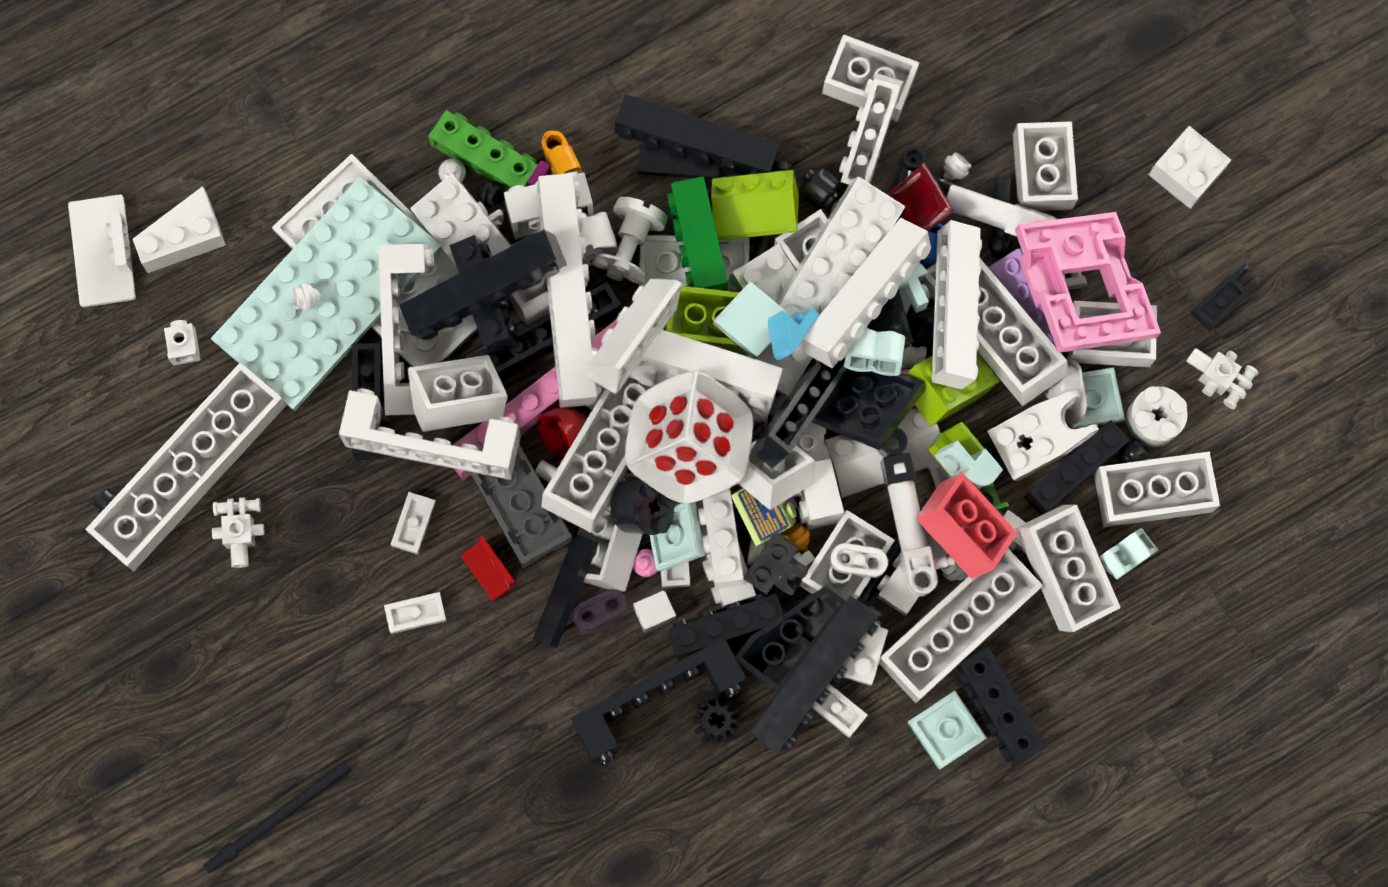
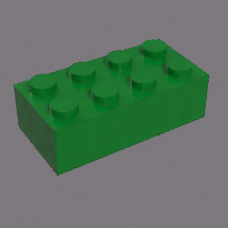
[667,176,728,291]

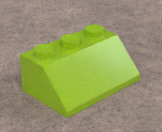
[711,170,799,240]

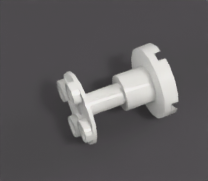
[592,197,668,284]

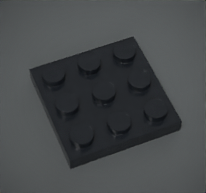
[812,369,926,451]

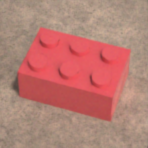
[916,472,1017,579]

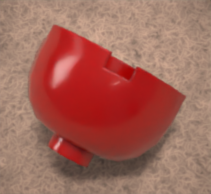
[537,406,587,462]

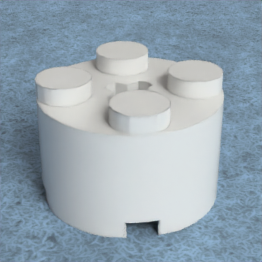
[579,212,618,266]
[1126,386,1187,448]

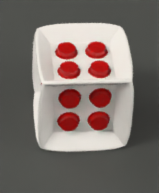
[625,371,753,503]

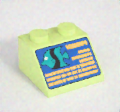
[731,487,797,546]

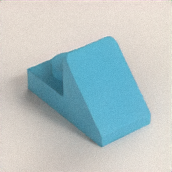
[768,307,819,361]

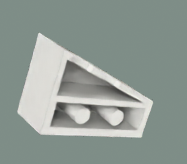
[133,186,226,273]

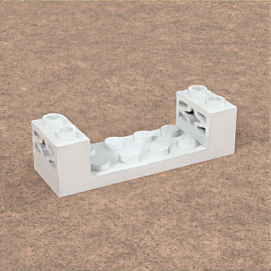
[378,244,434,415]
[339,389,521,480]

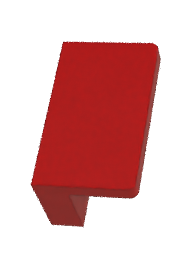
[460,536,516,602]

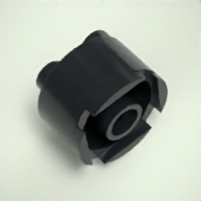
[610,476,677,535]

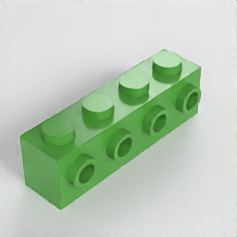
[428,110,538,191]

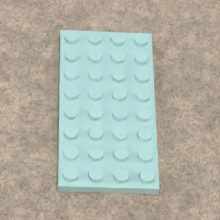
[211,176,442,411]

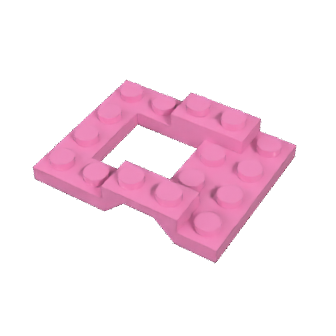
[1015,212,1161,353]

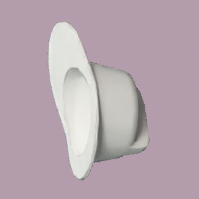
[1043,359,1087,425]

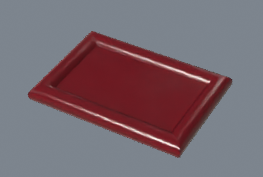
[887,163,954,232]

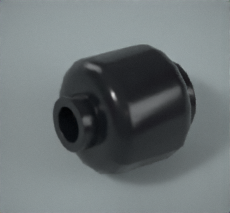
[800,167,840,207]

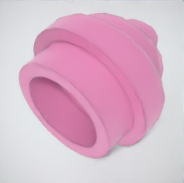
[633,549,658,577]

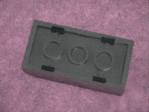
[469,445,572,570]

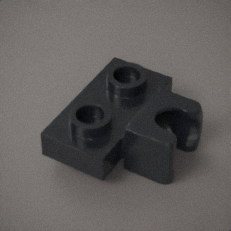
[743,531,808,595]

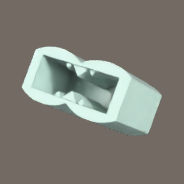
[844,328,905,376]

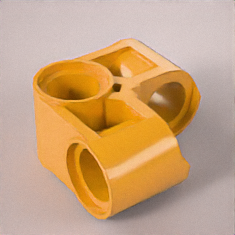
[542,131,582,175]

